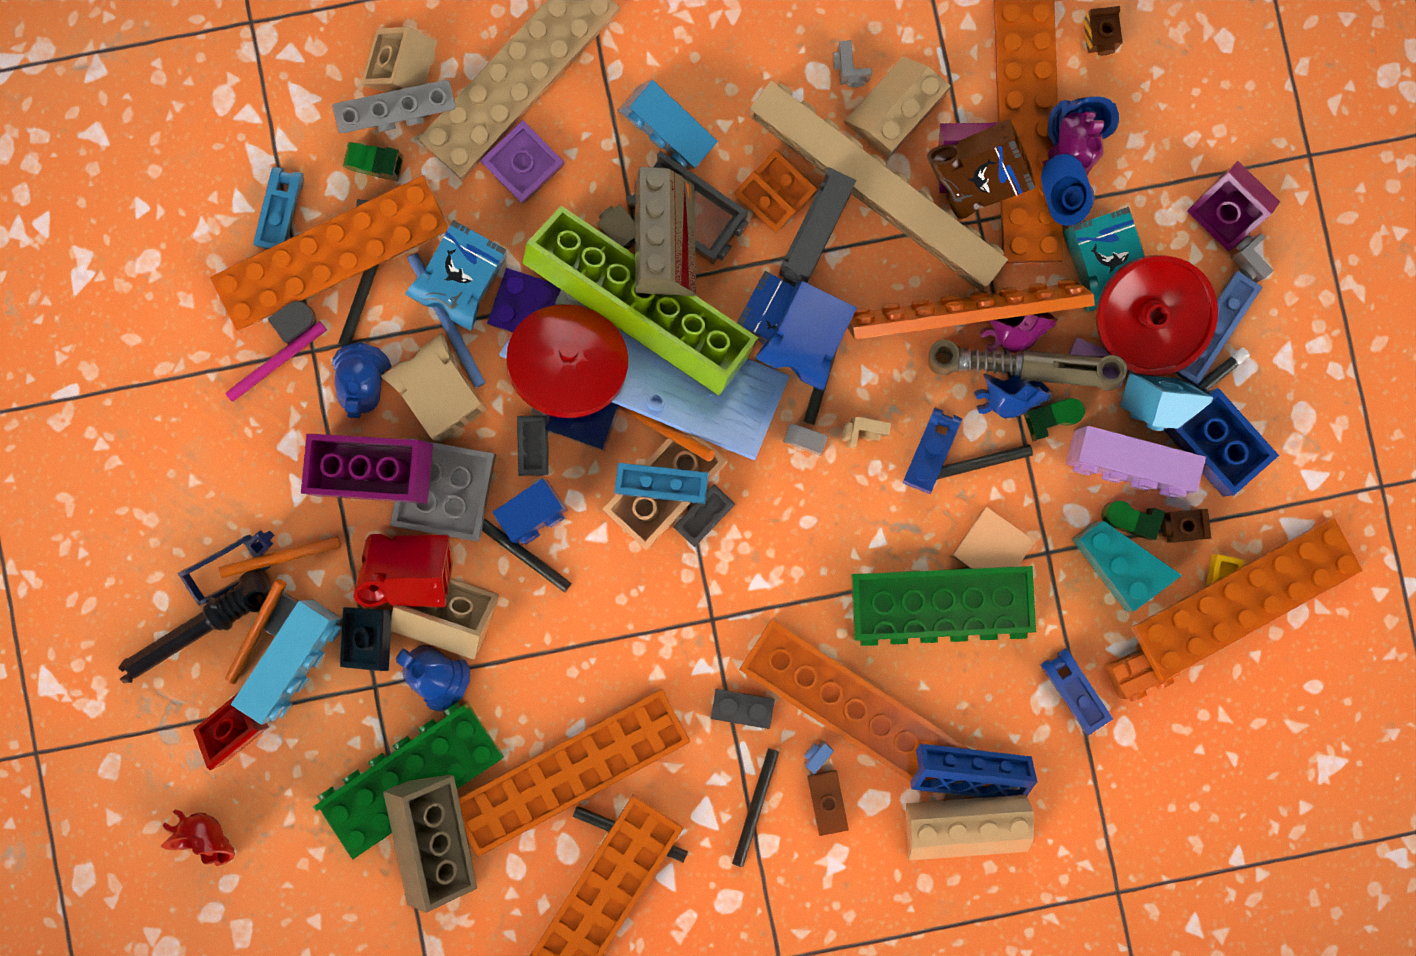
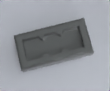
[517,415,549,476]
[673,484,735,547]

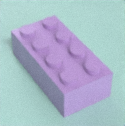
[1065,426,1206,498]

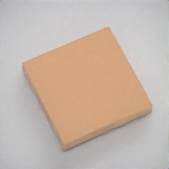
[951,507,1035,569]

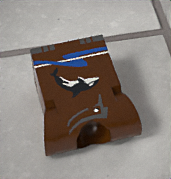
[927,119,1035,219]

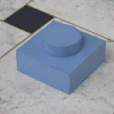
[804,740,834,774]

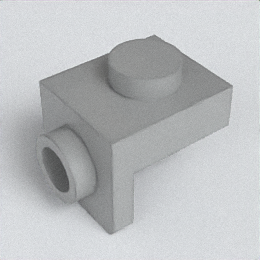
[833,40,872,88]
[1231,233,1274,283]

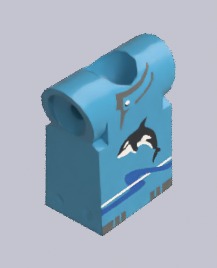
[405,220,507,331]

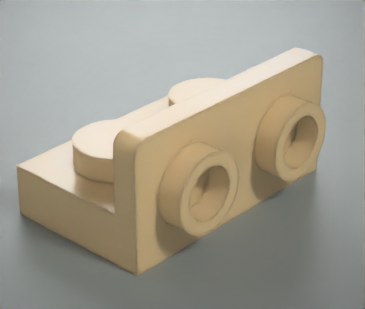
[842,417,892,449]

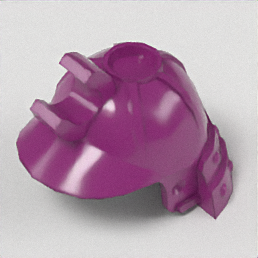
[1042,112,1104,175]
[980,312,1058,353]

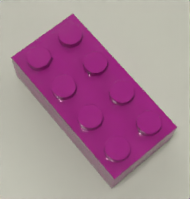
[301,434,433,504]

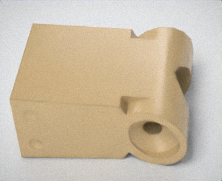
[381,333,488,444]

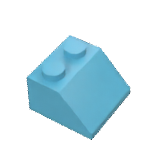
[1120,373,1213,431]

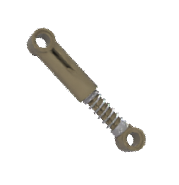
[928,339,1127,391]

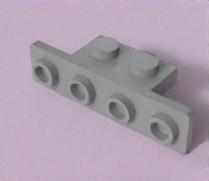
[332,80,456,133]

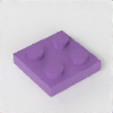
[480,120,565,205]

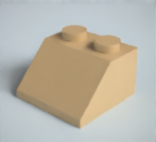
[361,26,437,92]

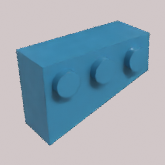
[618,80,718,169]

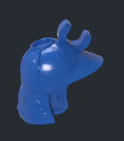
[1047,96,1119,147]
[332,342,392,418]
[974,373,1052,419]
[396,645,470,711]

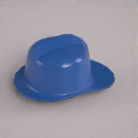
[1041,154,1095,226]

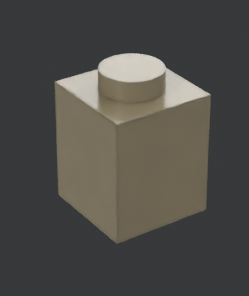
[597,204,635,250]

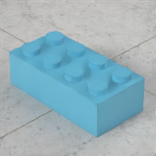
[231,599,342,725]

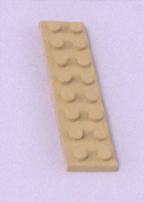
[418,0,621,181]

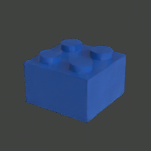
[492,478,568,545]

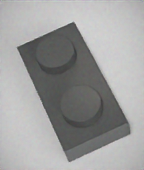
[711,689,775,729]

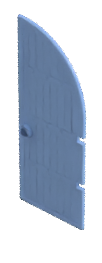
[499,307,790,461]

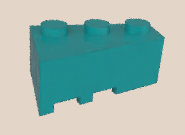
[1072,521,1182,612]

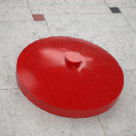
[1096,255,1218,376]
[506,304,629,418]

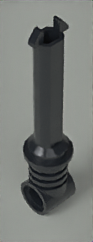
[118,570,271,683]

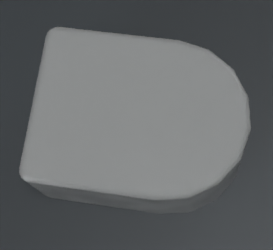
[783,424,828,456]

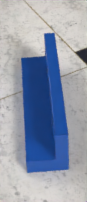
[910,744,1038,797]

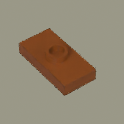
[807,770,849,836]

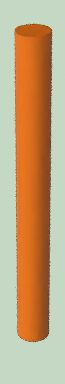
[620,406,715,462]
[219,536,341,578]
[225,579,287,684]

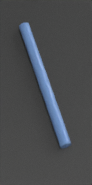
[407,253,485,388]

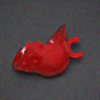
[161,809,235,866]

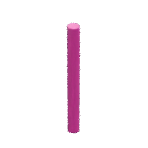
[225,321,327,402]

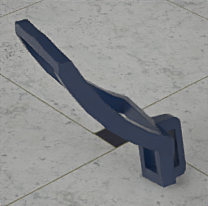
[178,530,275,606]

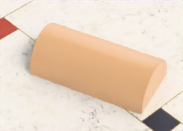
[602,429,728,550]

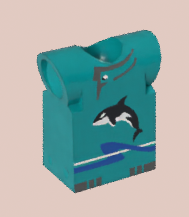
[1063,207,1145,312]

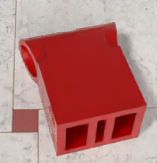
[353,534,453,607]

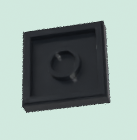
[340,607,392,671]

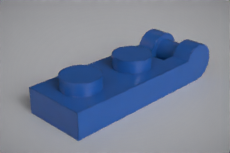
[903,407,963,494]
[1040,648,1113,735]

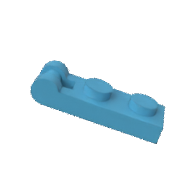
[253,166,304,249]

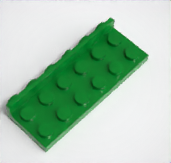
[851,566,1036,646]
[313,702,504,860]

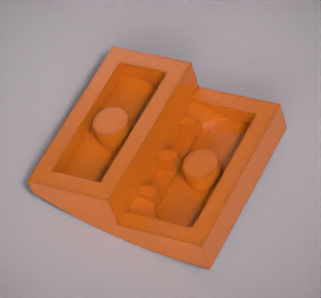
[734,149,818,233]

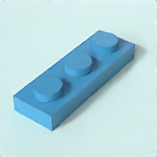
[614,463,709,504]

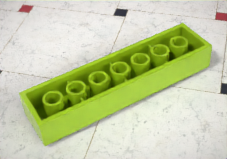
[522,206,758,396]

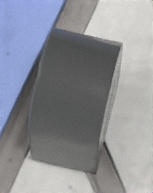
[268,301,316,344]
[264,591,299,636]

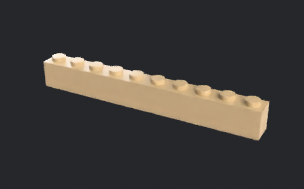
[749,81,1008,291]

